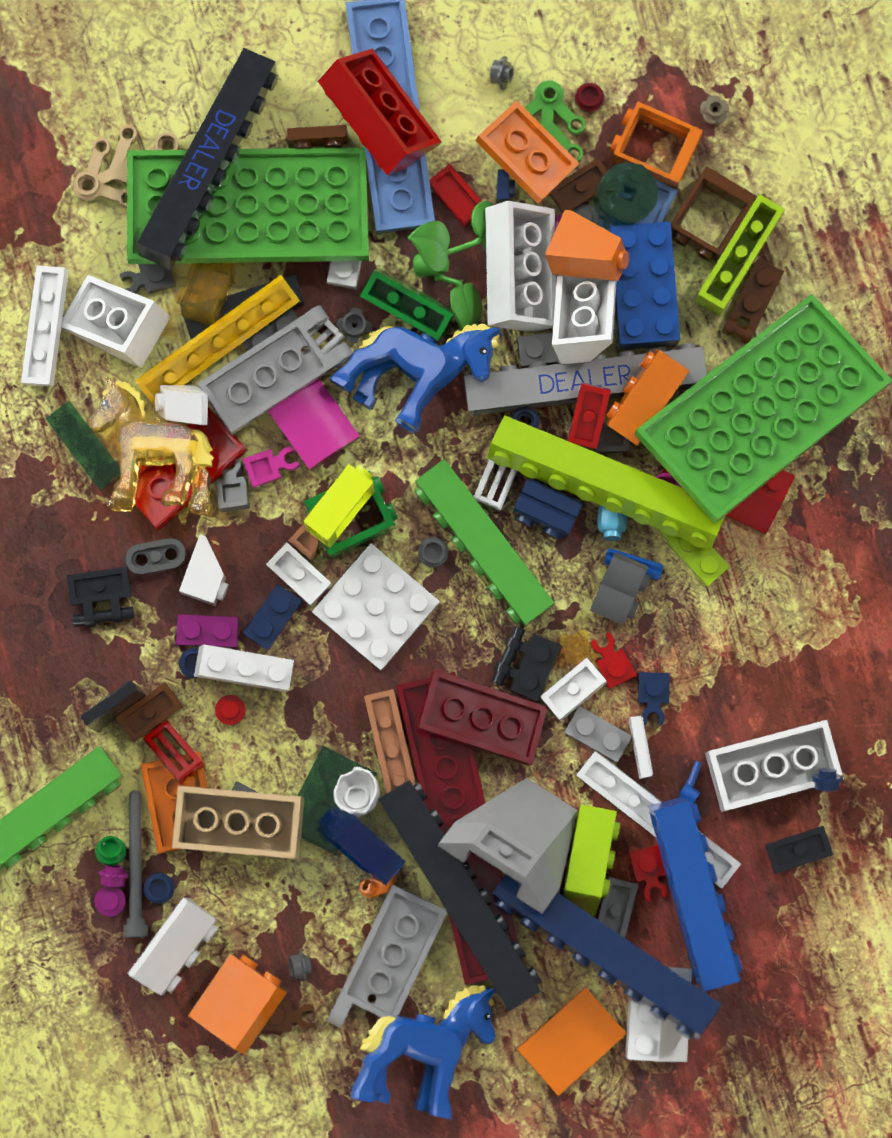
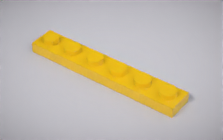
[135,275,300,406]

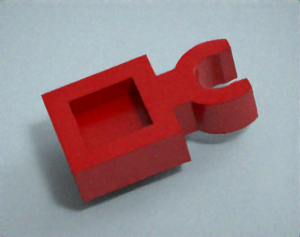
[591,632,637,690]
[628,845,667,902]

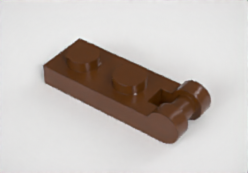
[721,258,784,344]

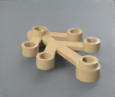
[73,125,180,209]

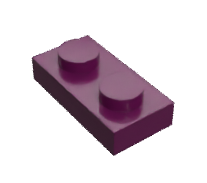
[176,614,239,648]

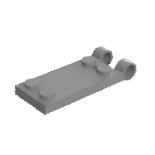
[198,305,353,435]
[327,884,447,1028]

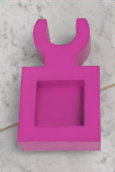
[243,447,300,489]

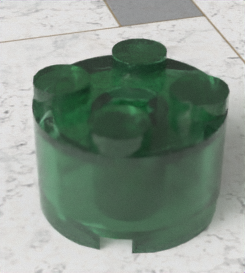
[593,163,658,226]

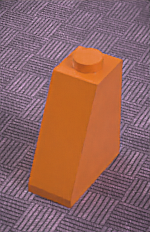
[545,210,629,281]

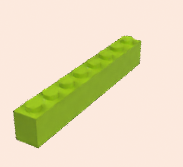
[487,415,725,550]

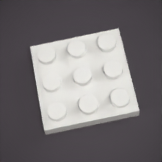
[312,544,440,671]

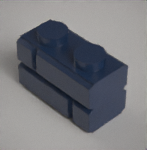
[512,478,583,540]

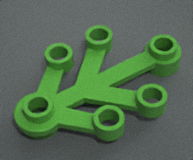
[524,80,585,162]

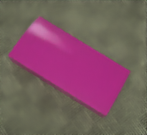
[268,379,360,472]

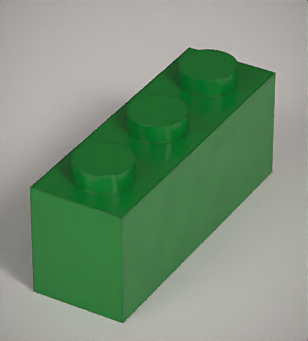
[360,268,454,341]

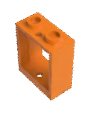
[609,101,703,189]

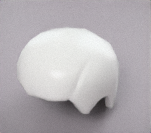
[334,767,380,817]

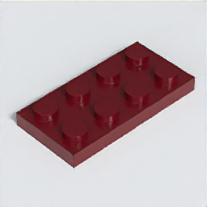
[416,670,548,766]

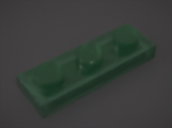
[45,401,124,491]

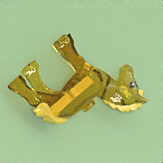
[89,377,214,516]

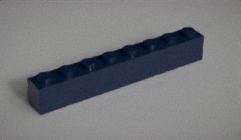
[493,874,722,1040]

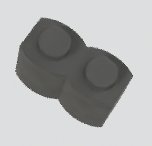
[590,552,651,625]

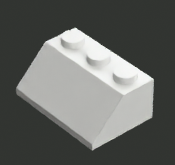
[552,275,617,365]
[128,897,218,995]
[625,967,692,1062]

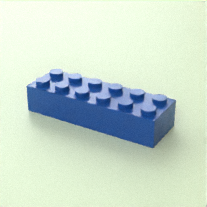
[647,797,743,992]

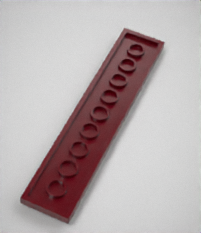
[396,672,523,985]

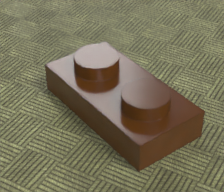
[287,125,348,148]
[549,158,614,214]
[115,682,184,743]

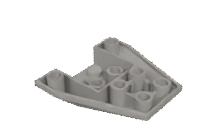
[438,778,578,914]

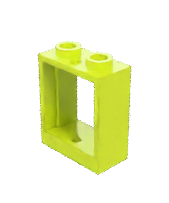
[303,464,375,548]

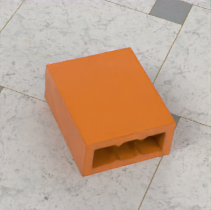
[188,954,287,1054]

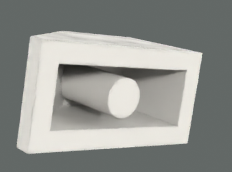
[155,385,208,425]
[179,534,229,606]

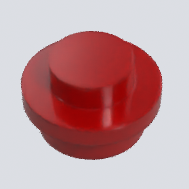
[215,695,246,725]

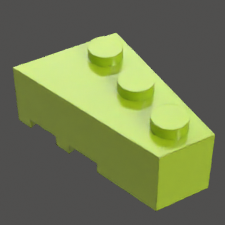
[563,804,620,917]

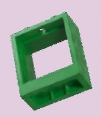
[304,471,398,559]

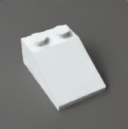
[61,275,170,368]

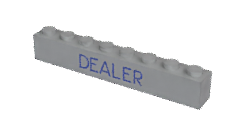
[464,343,707,416]

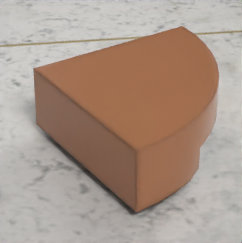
[288,523,319,561]

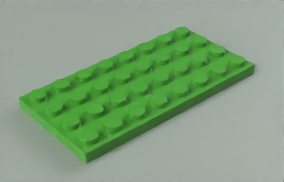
[127,147,369,264]
[634,294,892,524]

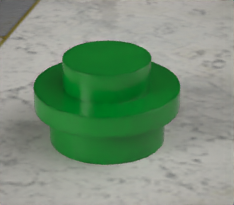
[95,836,126,866]

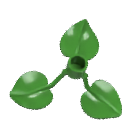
[408,201,494,331]

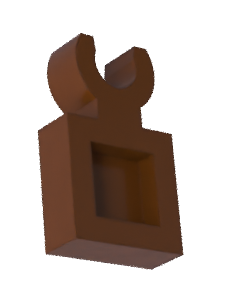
[262,1000,315,1032]

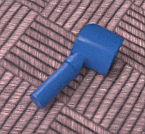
[679,761,702,803]

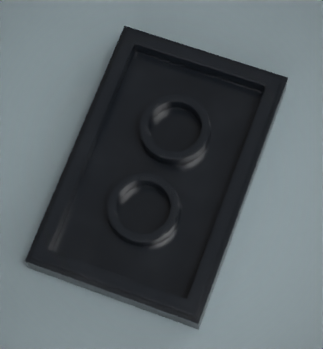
[80,680,146,732]

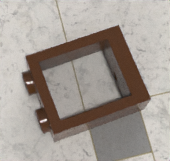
[671,166,758,262]

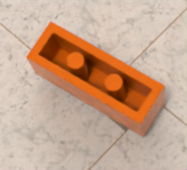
[605,348,690,446]

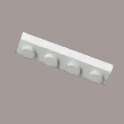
[21,266,69,387]

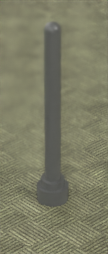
[123,790,148,938]

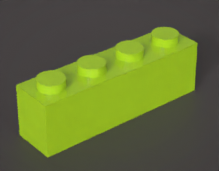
[695,194,785,317]

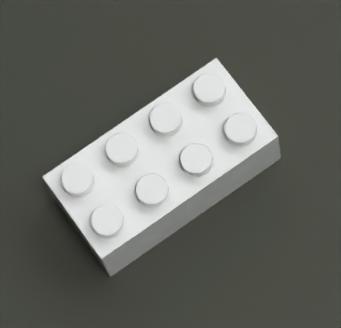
[486,201,556,332]
[705,720,844,812]

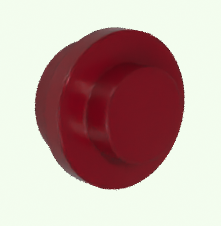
[575,83,604,113]

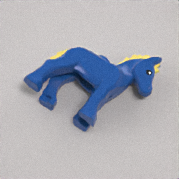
[329,324,502,434]
[351,985,496,1119]

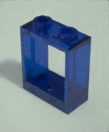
[316,807,406,885]

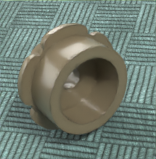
[700,95,729,124]

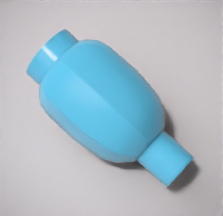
[597,505,628,541]

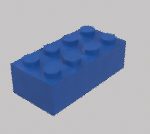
[609,222,680,350]

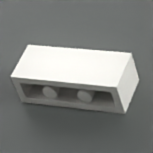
[194,645,294,692]

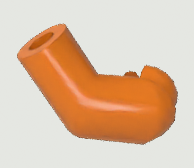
[359,861,400,898]

